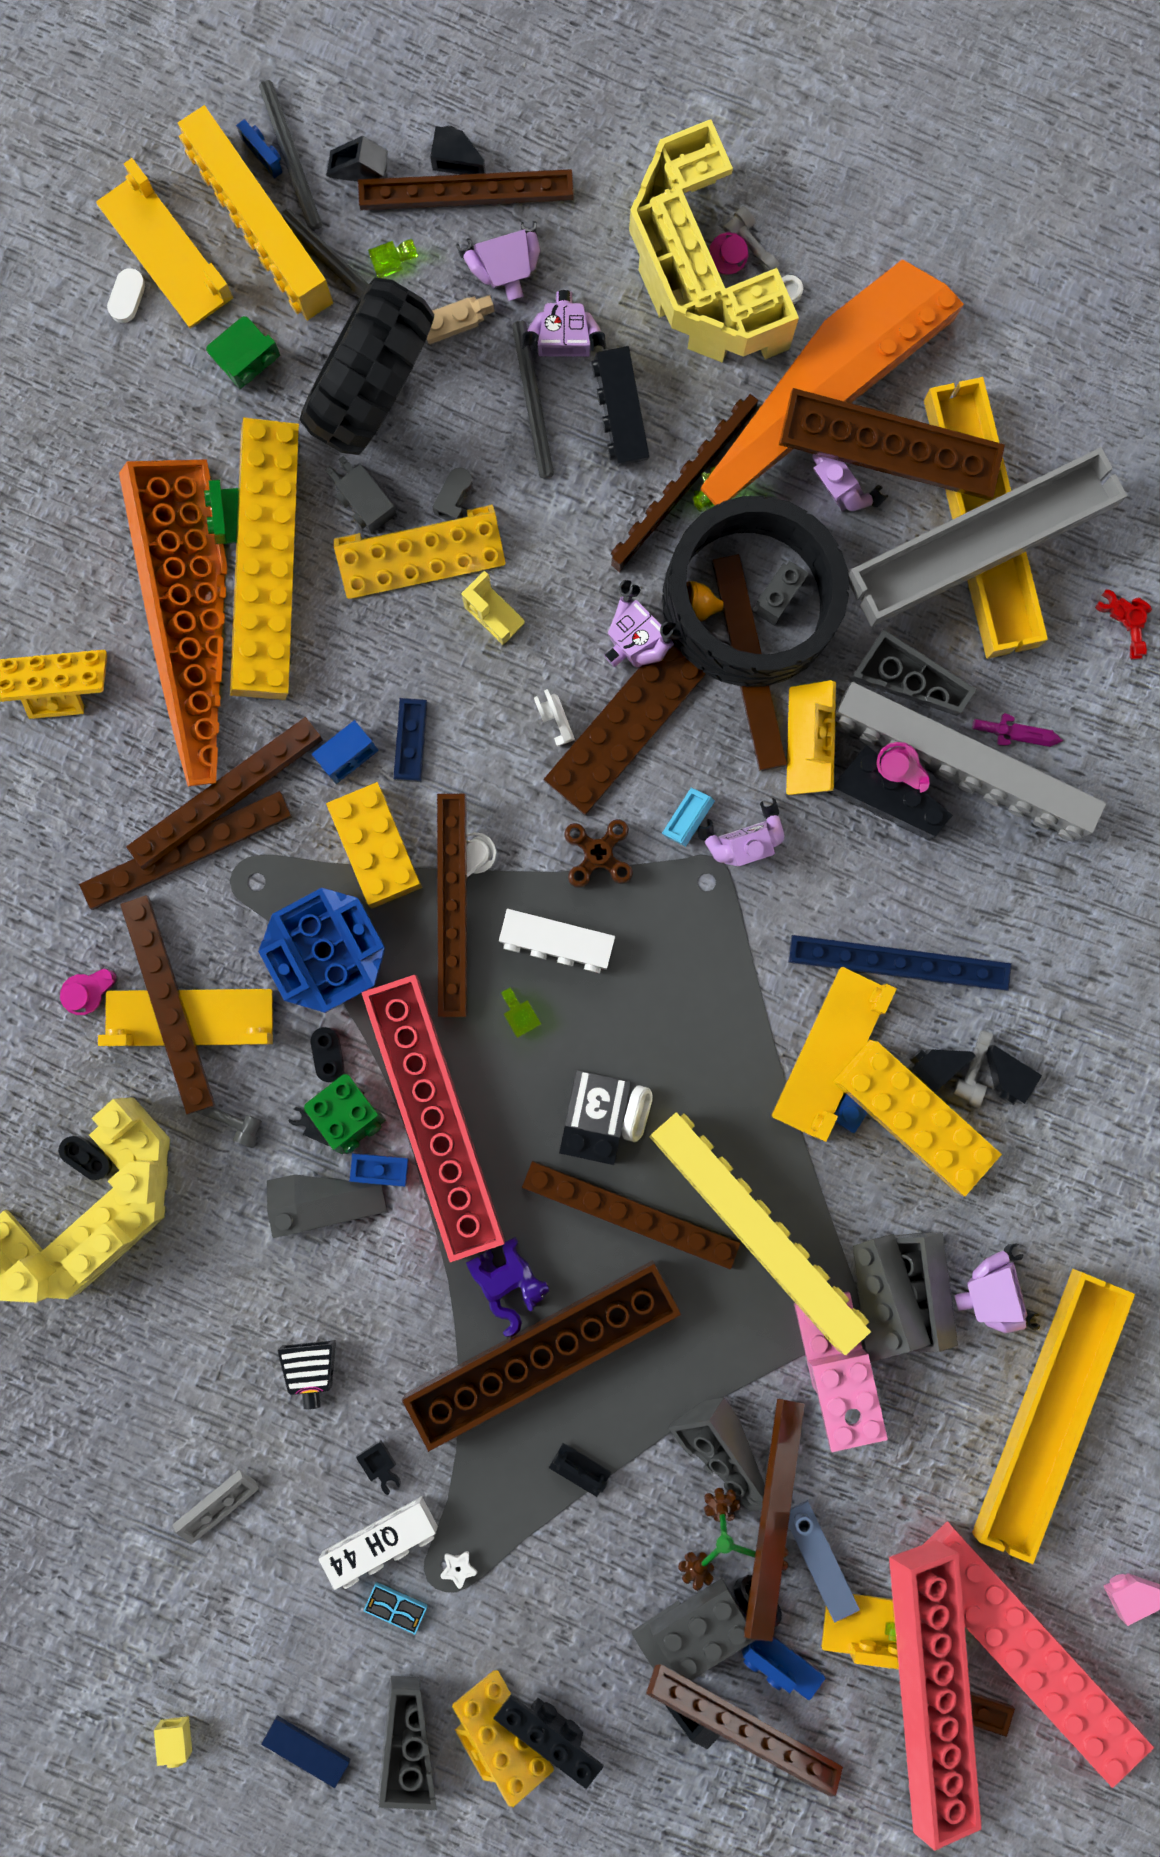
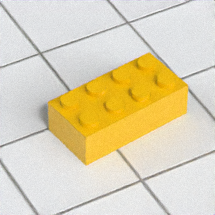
[326,782,423,909]

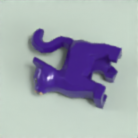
[466,1237,550,1337]

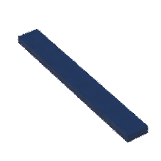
[788,935,1012,991]

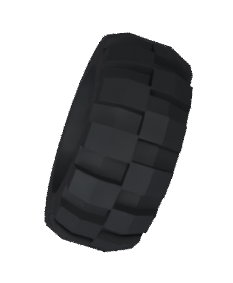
[300,277,435,455]

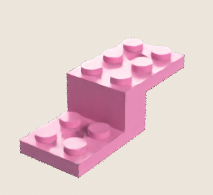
[794,1292,888,1452]

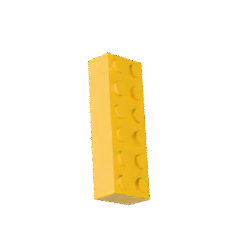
[833,1040,1002,1197]

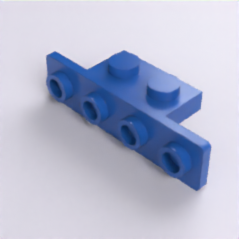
[741,1612,825,1700]

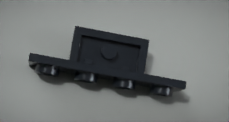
[493,1694,604,1789]

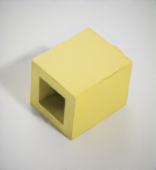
[154,1716,192,1768]

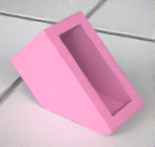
[1103,1573,1160,1626]

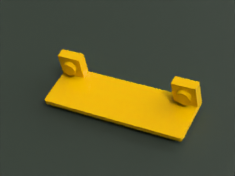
[96,158,233,328]
[334,504,506,599]
[772,967,897,1142]
[98,989,273,1046]

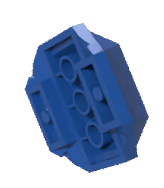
[258,888,385,1013]

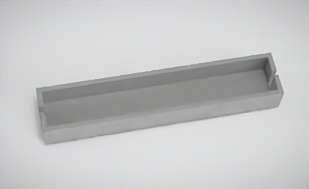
[848,447,1127,627]
[835,682,1107,841]

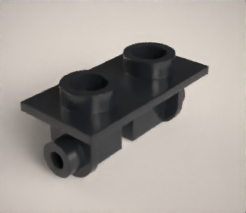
[549,1443,612,1497]

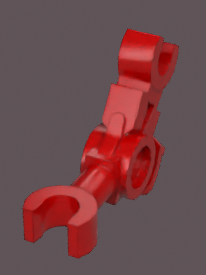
[1095,589,1152,660]

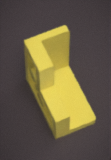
[461,571,525,645]

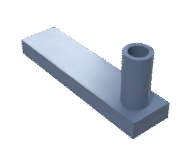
[788,1500,860,1623]

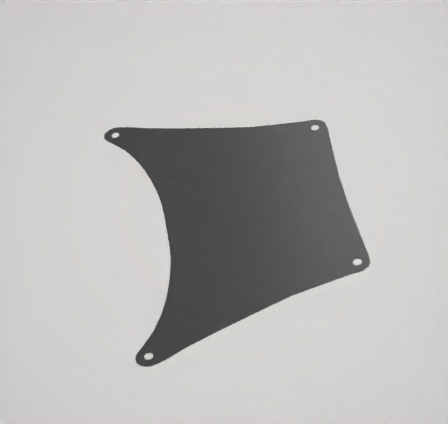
[230,855,861,1592]

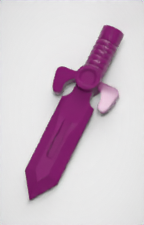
[972,713,1063,747]

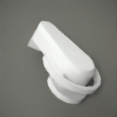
[533,689,575,747]
[467,832,497,877]

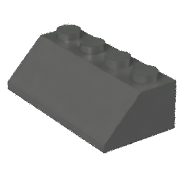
[895,1232,958,1352]

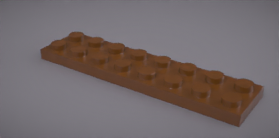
[779,388,1005,501]
[543,640,706,815]

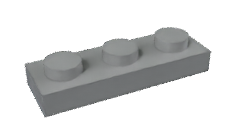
[173,1470,259,1544]

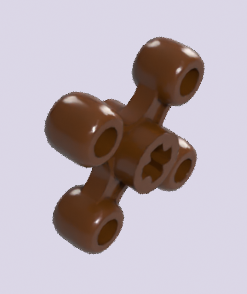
[564,819,633,888]

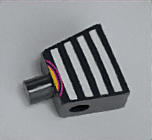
[278,1340,336,1410]

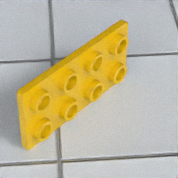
[0,650,108,719]
[786,680,836,795]
[821,1594,899,1669]
[452,1670,554,1807]

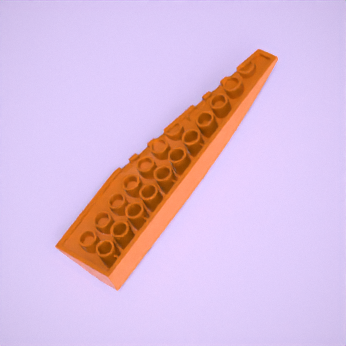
[701,259,964,505]
[119,459,227,787]

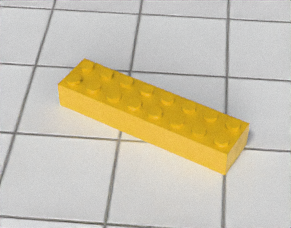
[177,105,334,321]

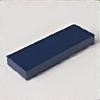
[393,698,428,782]
[261,1715,351,1788]

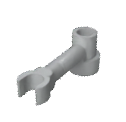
[723,206,780,272]
[953,1030,993,1107]

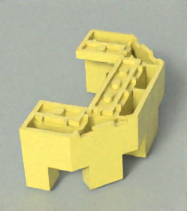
[629,119,799,363]
[0,1097,170,1303]

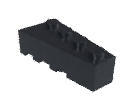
[591,346,650,466]
[827,745,953,841]

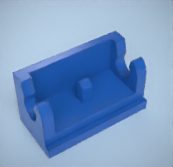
[312,720,379,784]

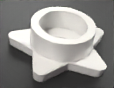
[440,1551,477,1589]

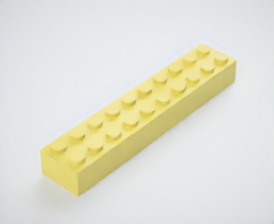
[650,1112,871,1356]

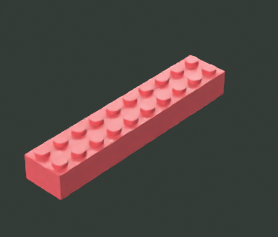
[361,975,505,1262]
[923,1521,1154,1788]
[889,1540,982,1851]

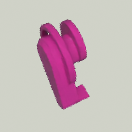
[709,232,748,275]
[877,742,930,793]
[60,969,117,1015]

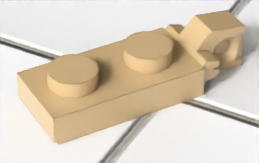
[427,295,494,344]

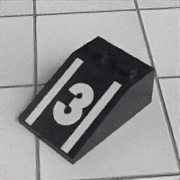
[559,1070,631,1165]

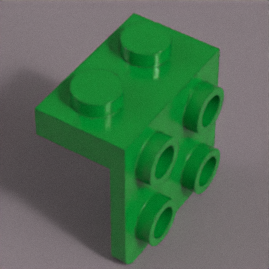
[206,316,281,389]
[204,480,239,544]
[304,1074,386,1155]

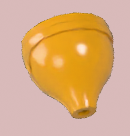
[686,581,723,622]

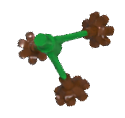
[678,1488,789,1591]

